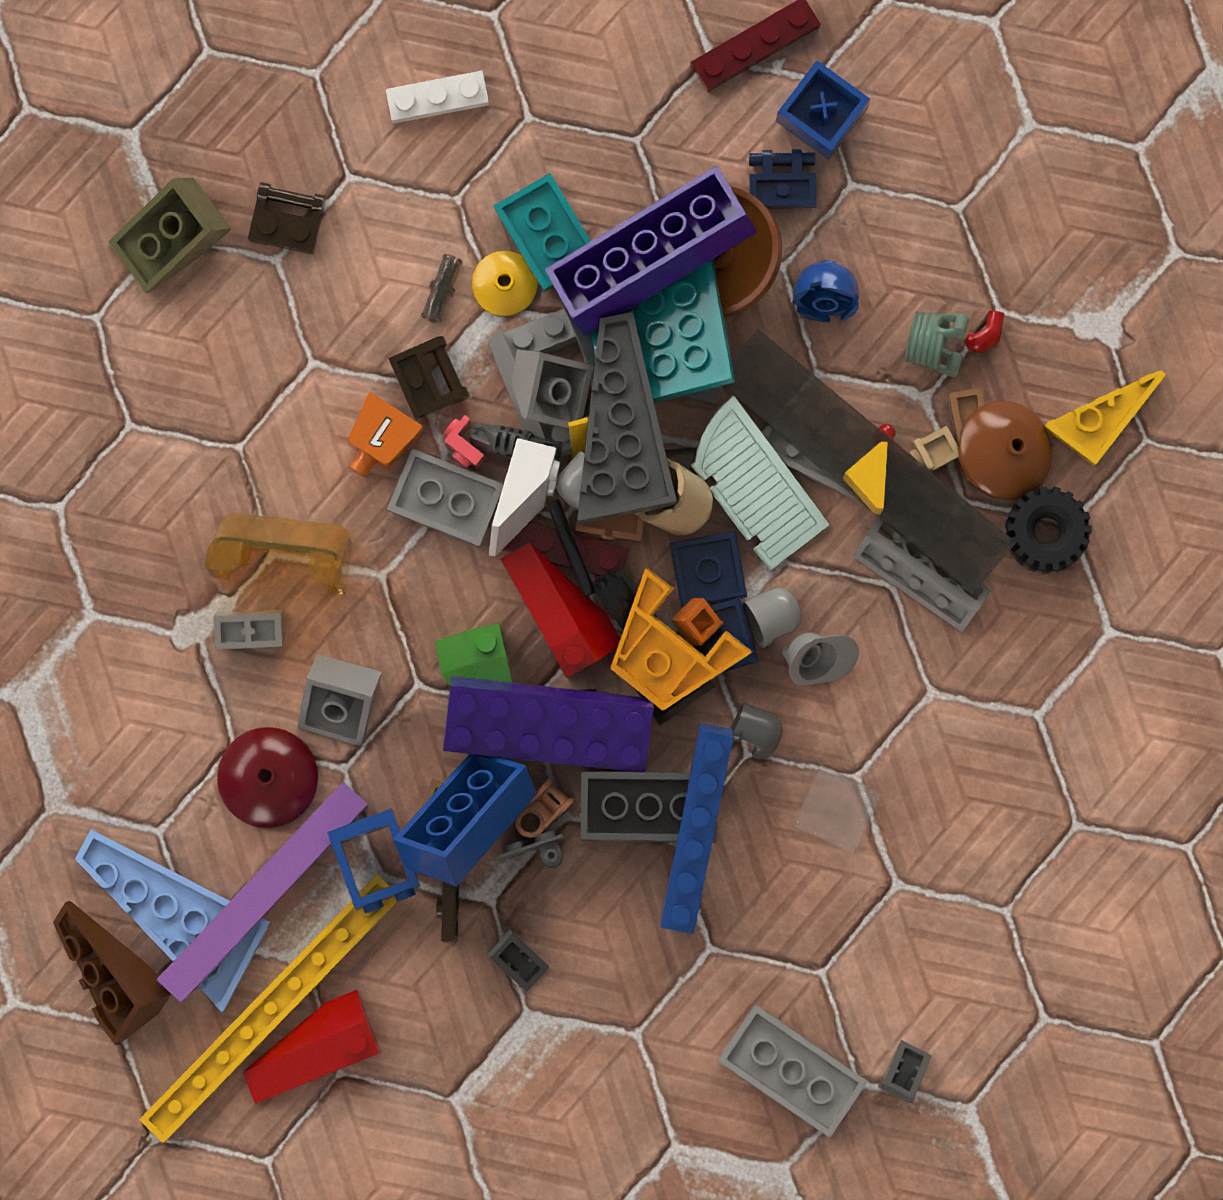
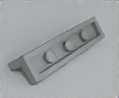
[853,514,991,632]

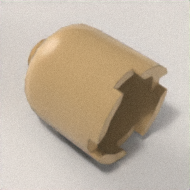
[635,458,713,536]

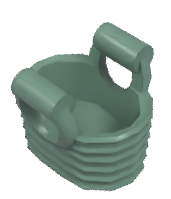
[905,311,969,377]

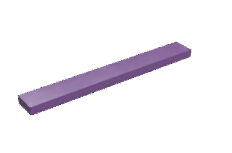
[156,782,368,1004]

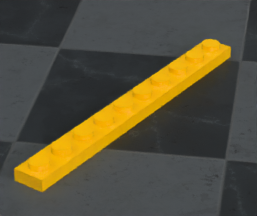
[139,874,399,1143]

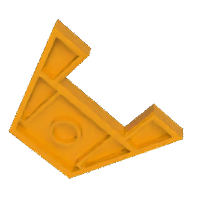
[610,568,752,711]

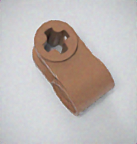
[515,777,576,841]

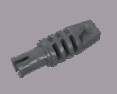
[469,424,562,461]

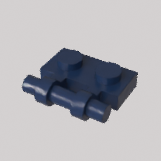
[749,149,816,209]

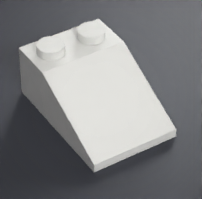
[489,438,560,557]

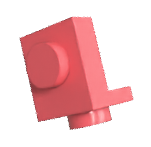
[444,415,485,470]

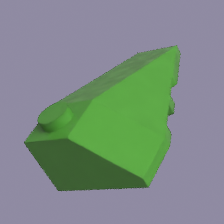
[435,623,520,761]

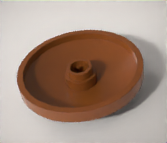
[713,186,782,318]

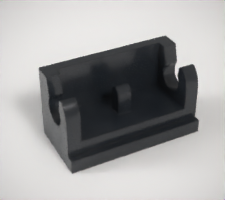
[592,565,658,631]

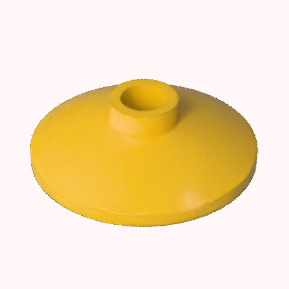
[472,251,538,317]

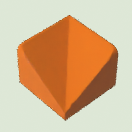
[670,598,723,646]

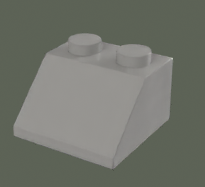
[511,349,594,429]
[297,654,382,746]

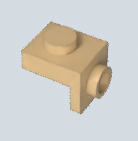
[909,426,959,475]

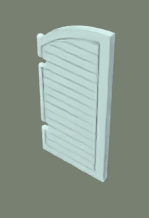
[691,396,830,571]

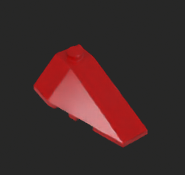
[500,543,620,678]
[243,990,382,1104]

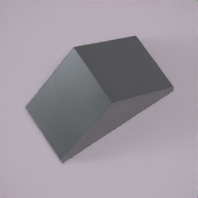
[487,930,549,992]
[878,1040,932,1103]

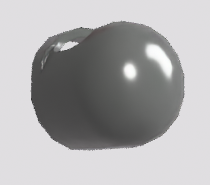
[730,702,783,759]

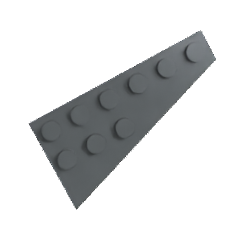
[576,312,677,525]

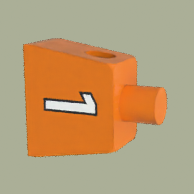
[348,392,425,478]

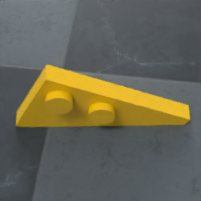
[1044,370,1166,466]

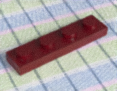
[691,0,821,93]
[502,522,629,577]

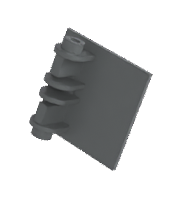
[497,830,564,868]

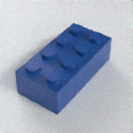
[393,754,537,886]

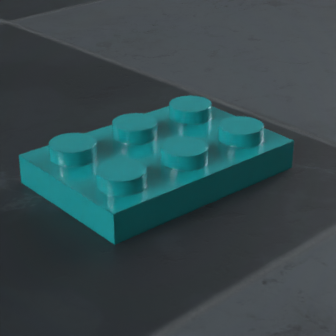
[493,173,591,292]

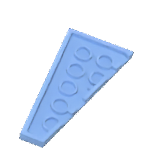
[75,829,271,1013]

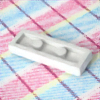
[386,70,489,124]

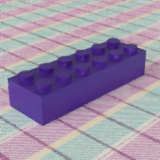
[545,165,757,336]
[443,676,654,772]

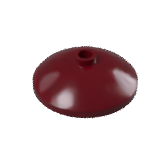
[217,727,318,828]

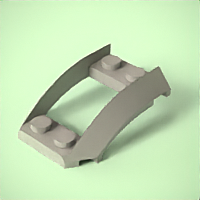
[488,303,595,459]

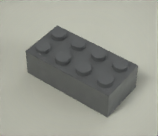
[581,772,717,843]

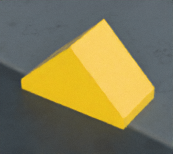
[843,442,888,514]

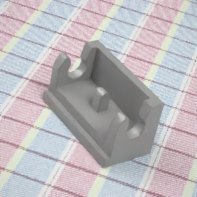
[213,609,285,650]

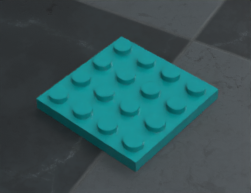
[591,259,735,403]

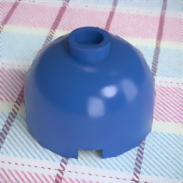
[792,260,859,322]

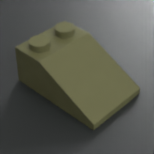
[108,177,231,293]

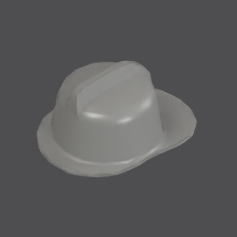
[782,632,859,686]

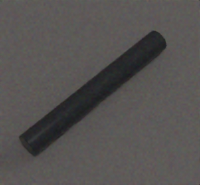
[547,499,596,598]

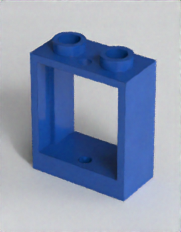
[327,809,421,914]

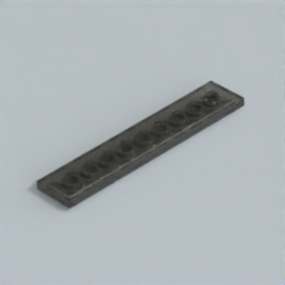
[721,329,1016,595]

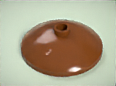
[958,401,1052,500]

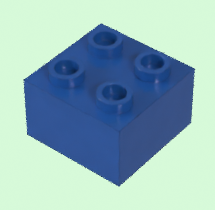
[776,60,870,160]

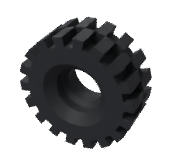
[1005,487,1092,574]

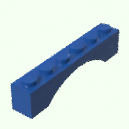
[660,723,734,934]

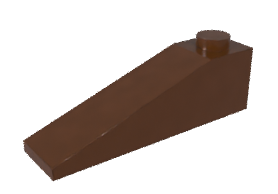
[53,901,171,1046]

